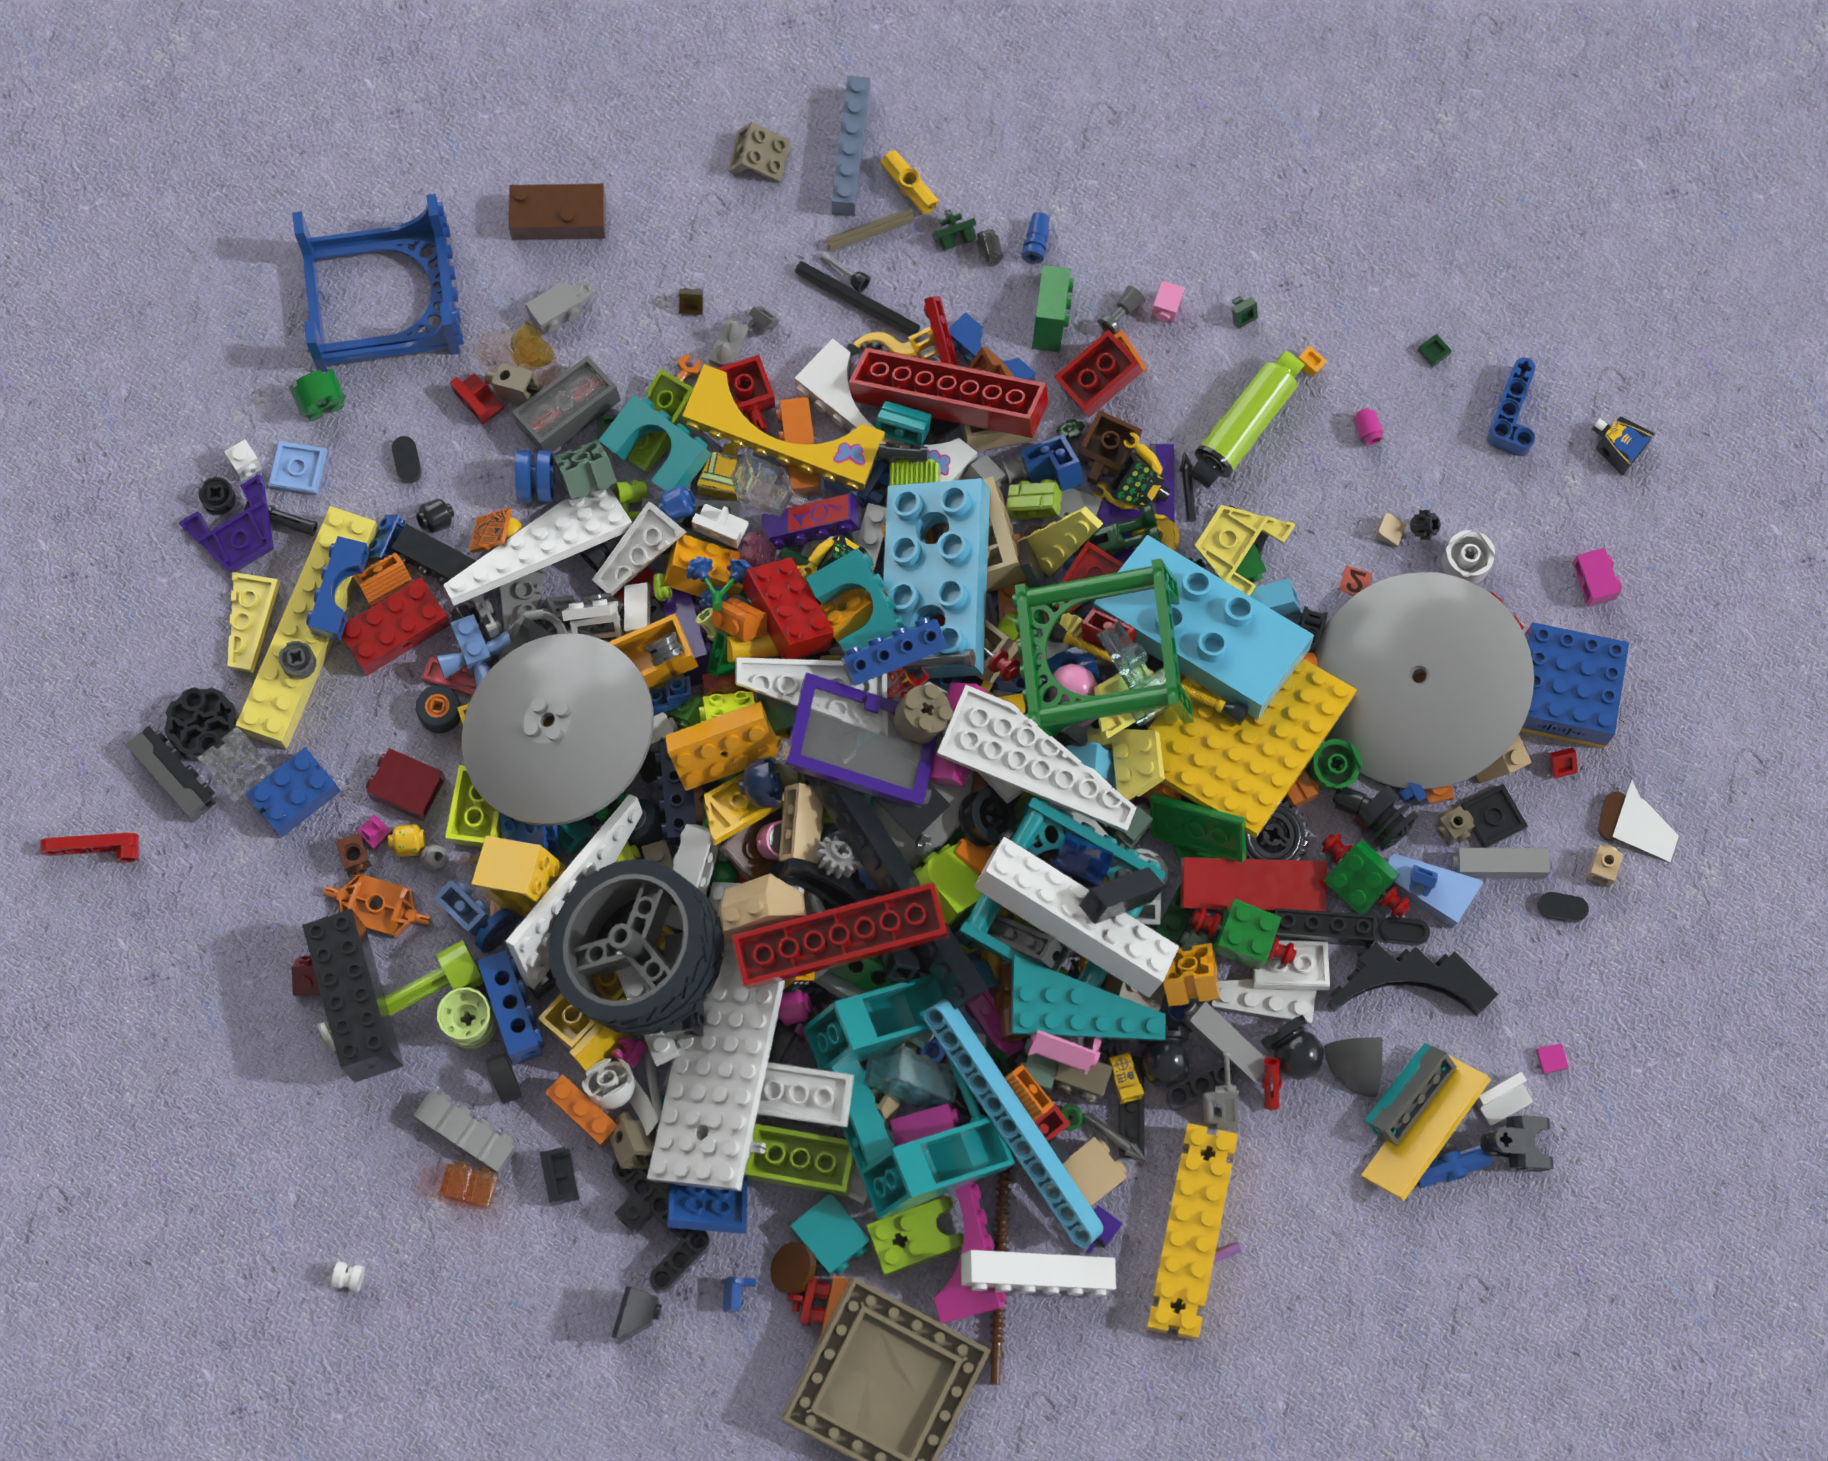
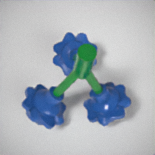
[686,556,752,611]

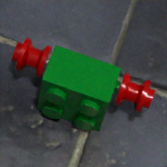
[1321,833,1411,918]
[1190,899,1297,970]

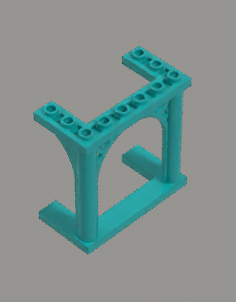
[952,797,1166,988]

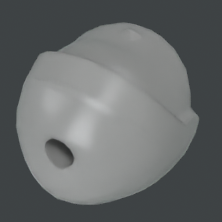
[420,845,449,871]

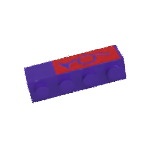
[762,493,861,550]

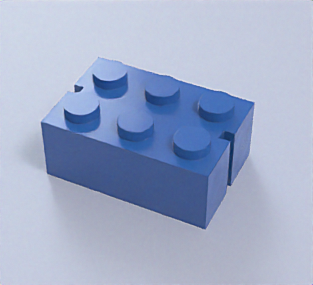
[245,747,340,838]

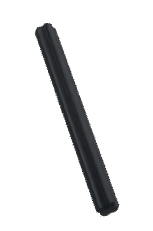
[795,261,921,336]

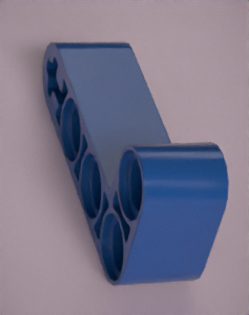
[1487,357,1535,456]

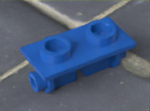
[368,514,406,562]

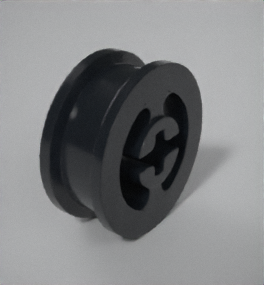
[958,788,1016,847]

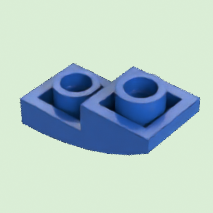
[650,676,692,715]

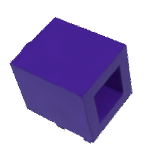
[1074,1205,1123,1255]

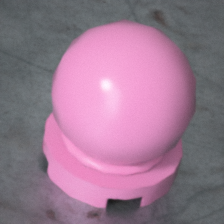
[1048,664,1097,727]

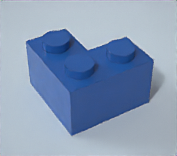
[1019,434,1084,491]

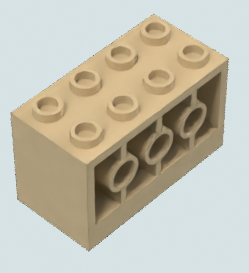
[942,476,1027,593]

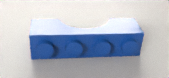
[949,312,1036,381]
[306,536,370,641]

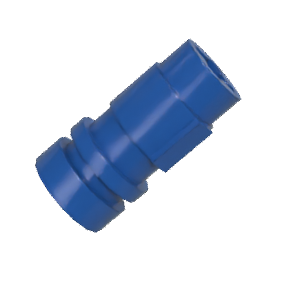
[1021,212,1050,264]

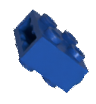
[500,813,560,858]

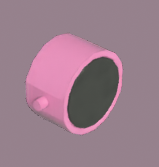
[756,820,782,861]

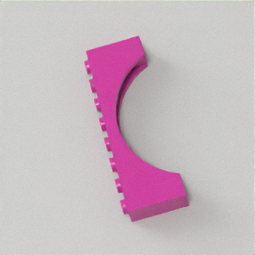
[890,1104,1007,1324]

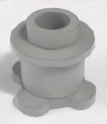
[1000,454,1028,484]

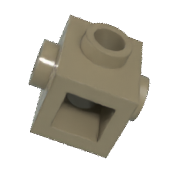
[1435,806,1475,846]

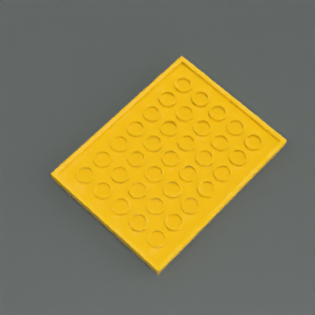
[1148,659,1357,838]

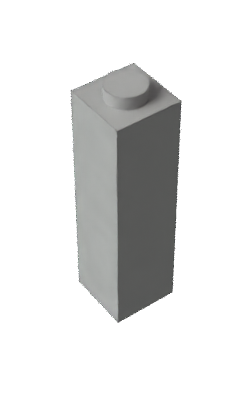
[1451,848,1550,879]
[1182,1001,1266,1082]

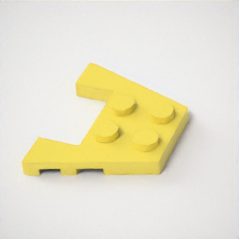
[1194,505,1296,596]
[1087,729,1165,801]

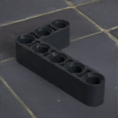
[612,1160,711,1293]

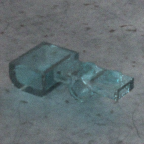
[1097,621,1170,726]

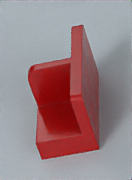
[450,374,504,425]

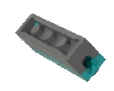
[1364,1043,1456,1145]

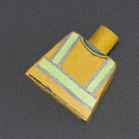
[697,443,745,503]

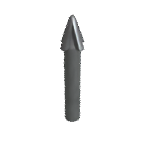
[1083,1112,1146,1161]

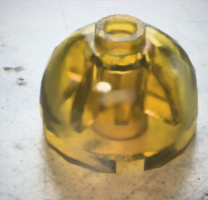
[510,321,556,370]

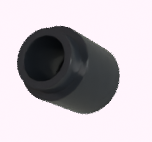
[1333,787,1371,817]

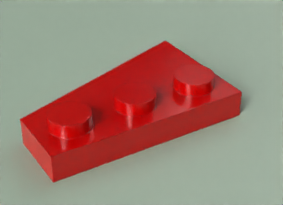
[1051,541,1124,614]

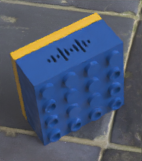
[1521,622,1629,749]

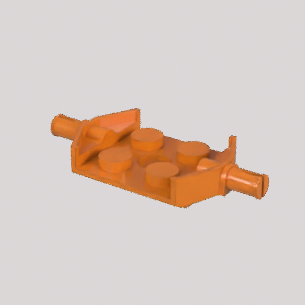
[323,874,432,938]

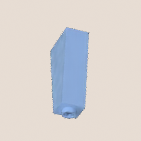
[1384,853,1483,928]

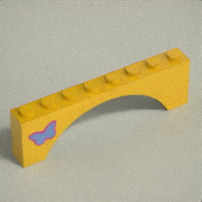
[682,364,885,491]

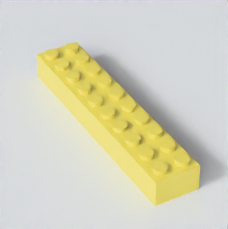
[235,506,379,750]

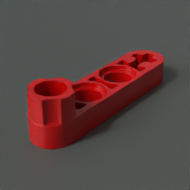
[40,833,139,863]

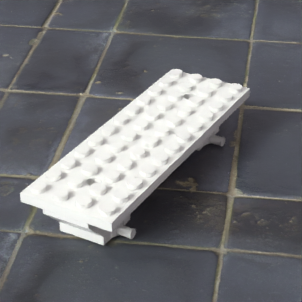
[647,882,804,1191]

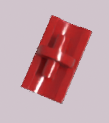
[786,1277,831,1327]

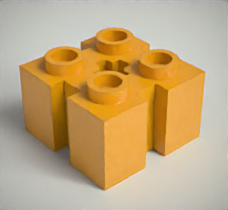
[1163,943,1219,1006]

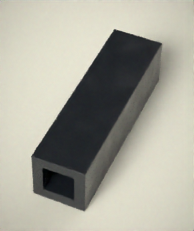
[1079,867,1165,924]

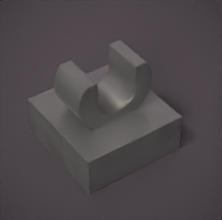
[748,306,780,335]

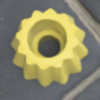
[1059,613,1083,640]

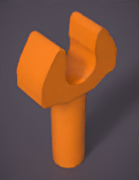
[676,354,701,382]

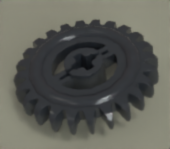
[1246,799,1309,860]

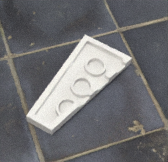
[592,502,686,595]
[1211,979,1316,1025]

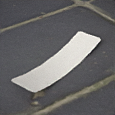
[629,1080,658,1136]

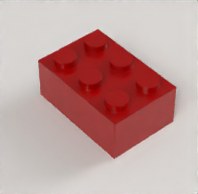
[1054,329,1143,418]

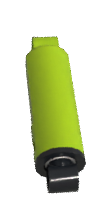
[1189,349,1305,489]

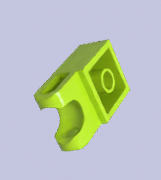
[867,1196,964,1278]

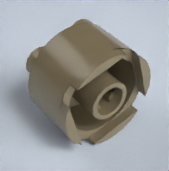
[894,684,953,744]

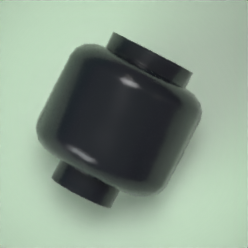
[416,498,454,534]

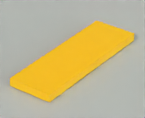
[1361,1056,1491,1201]

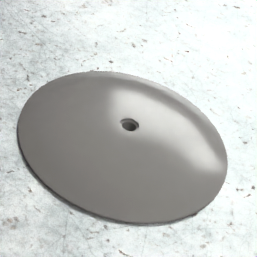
[1314,572,1534,789]

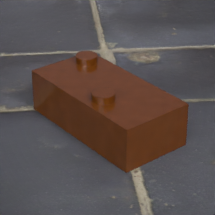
[509,183,606,240]

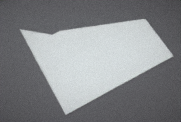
[1613,780,1679,862]

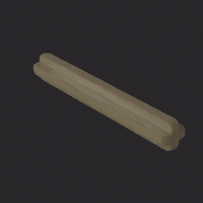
[826,209,915,251]

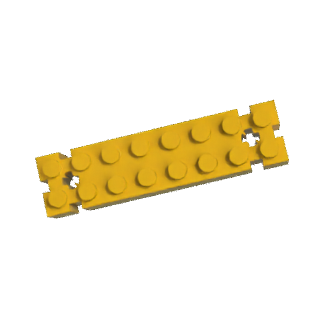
[1146,1123,1238,1341]

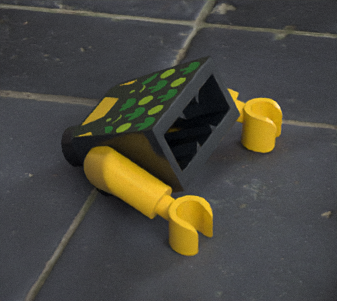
[1093,433,1170,510]
[799,533,867,591]

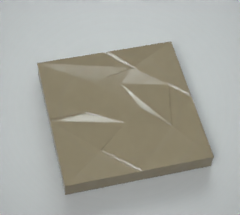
[778,1276,991,1461]

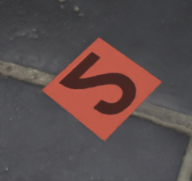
[1339,566,1372,595]

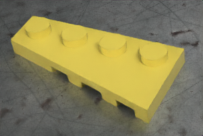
[1017,507,1103,577]
[227,572,280,673]

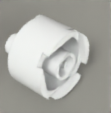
[1441,530,1495,584]

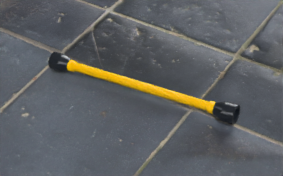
[1041,620,1249,726]

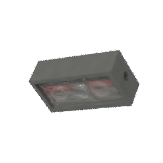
[512,355,621,452]

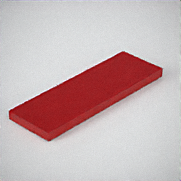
[1181,857,1327,911]

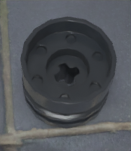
[1351,786,1419,852]

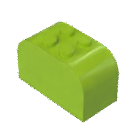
[913,843,982,928]

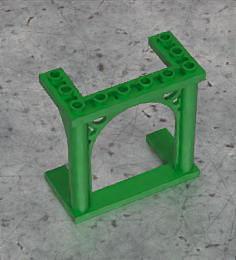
[1012,558,1194,741]

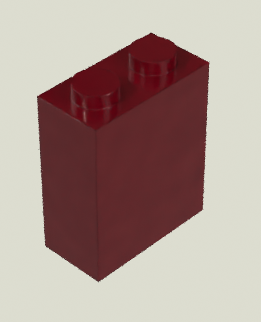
[366,748,446,822]

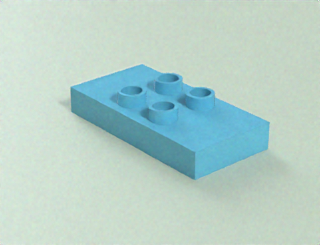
[1093,535,1314,720]

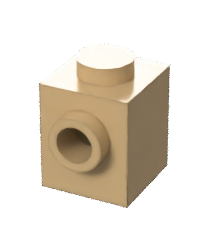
[1586,845,1624,887]

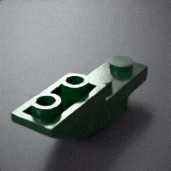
[1155,884,1196,945]

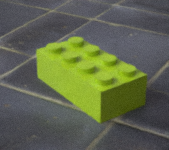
[745,1124,856,1197]

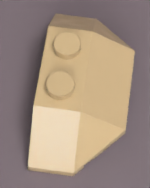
[717,874,806,946]

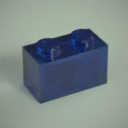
[1053,832,1113,885]

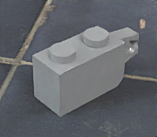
[525,281,595,335]

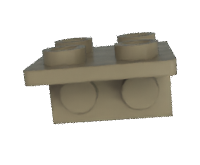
[728,122,790,182]

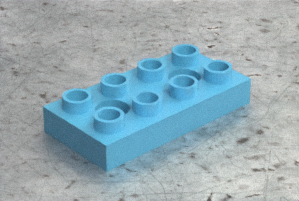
[883,478,990,678]

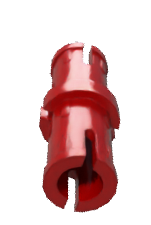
[1262,1057,1282,1110]

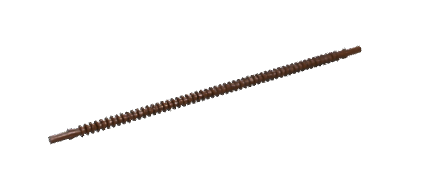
[988,913,1018,1385]

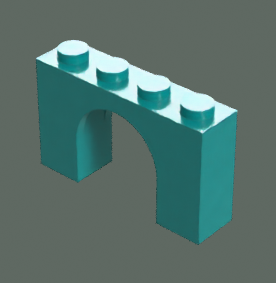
[598,395,712,491]
[806,548,907,654]

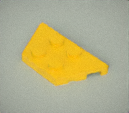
[703,773,784,846]

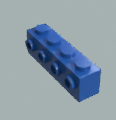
[840,616,948,686]

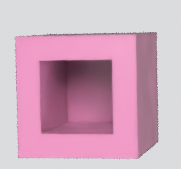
[1152,281,1185,322]

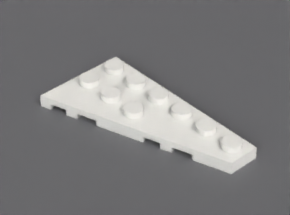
[735,658,887,737]

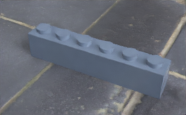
[832,76,870,216]

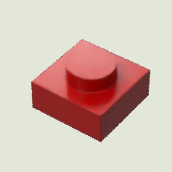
[1549,747,1578,779]

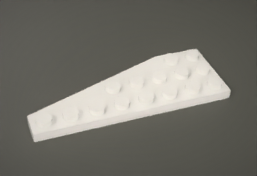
[443,487,632,606]
[937,685,1137,833]
[506,794,643,989]

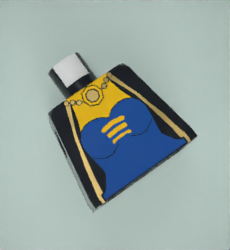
[1592,417,1655,475]

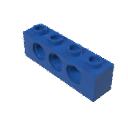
[995,646,1101,700]

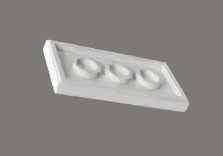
[757,1062,854,1127]

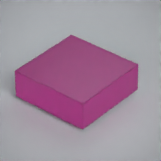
[1536,1043,1569,1074]

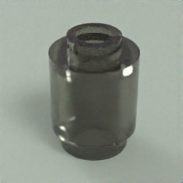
[976,229,1004,267]

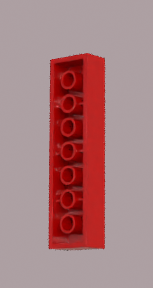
[849,348,1048,438]
[732,882,949,990]

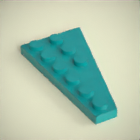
[1011,955,1165,1041]

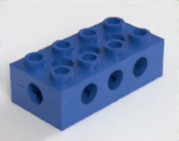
[477,950,545,1065]

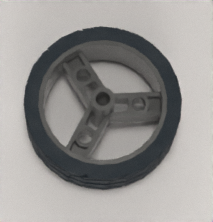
[549,859,724,1035]

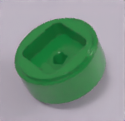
[1060,1104,1083,1131]

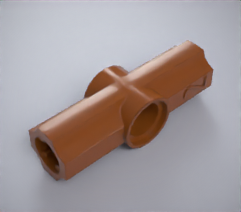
[995,963,1025,1042]

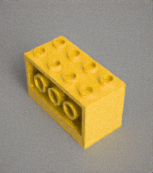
[471,836,567,917]

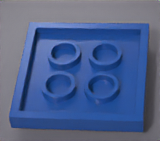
[667,1173,748,1234]

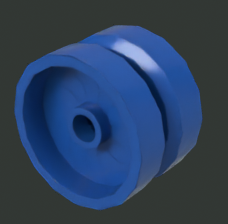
[515,450,555,503]

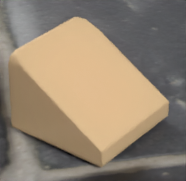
[1375,512,1406,547]

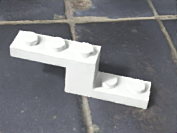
[616,951,681,1066]

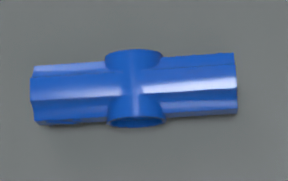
[1417,1145,1493,1189]

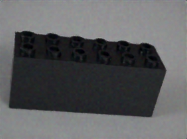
[302,909,404,1083]

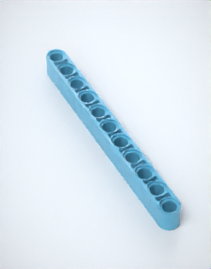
[924,999,1103,1248]

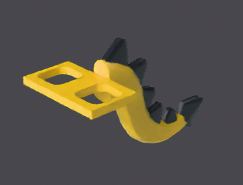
[847,327,938,359]

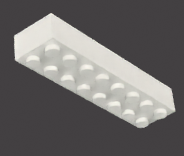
[973,837,1179,997]

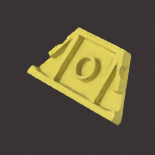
[1094,664,1158,741]

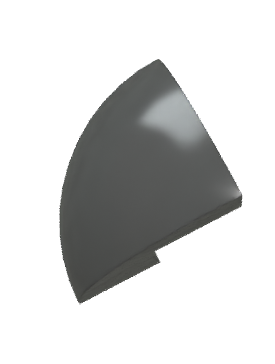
[1324,1037,1383,1097]

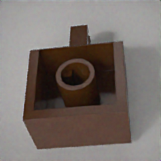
[1077,410,1142,486]

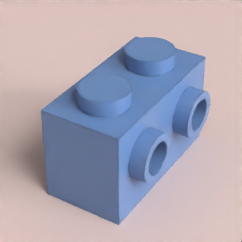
[434,880,491,936]

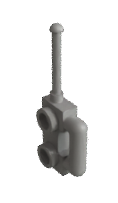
[1203,1051,1239,1129]

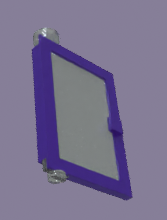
[775,672,937,808]

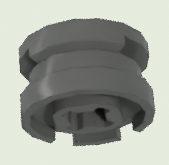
[644,632,685,666]
[279,641,316,680]

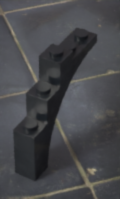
[778,858,919,983]
[1327,942,1499,1016]

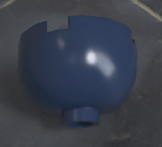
[739,757,783,808]

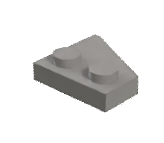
[472,595,503,640]

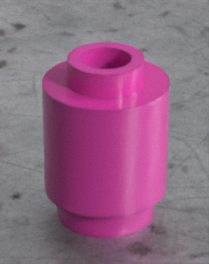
[1353,408,1383,446]

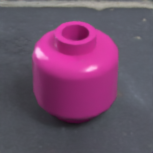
[777,989,812,1026]

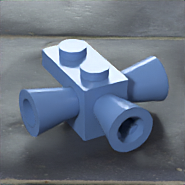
[436,614,512,688]

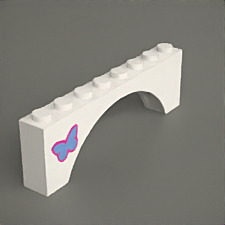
[795,338,978,482]

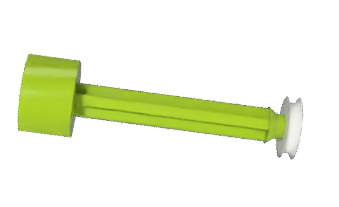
[316,940,484,1055]

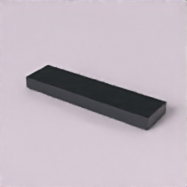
[1118,1057,1145,1160]

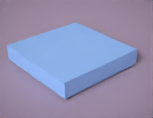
[268,441,327,495]

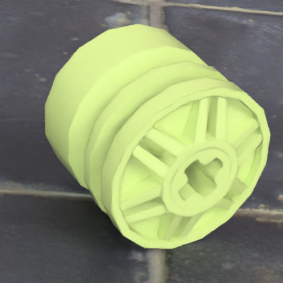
[437,988,498,1049]

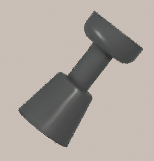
[1098,286,1145,335]

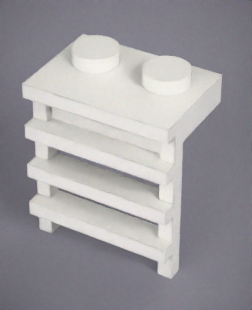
[562,599,623,639]

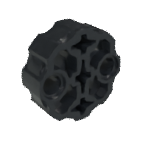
[164,687,240,762]

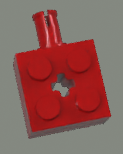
[716,355,775,432]

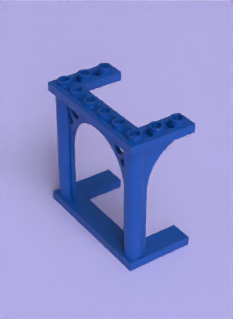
[292,193,464,372]

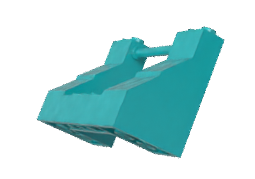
[803,974,1015,1219]

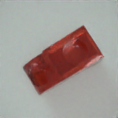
[702,672,751,696]

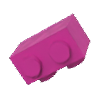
[1572,548,1622,607]

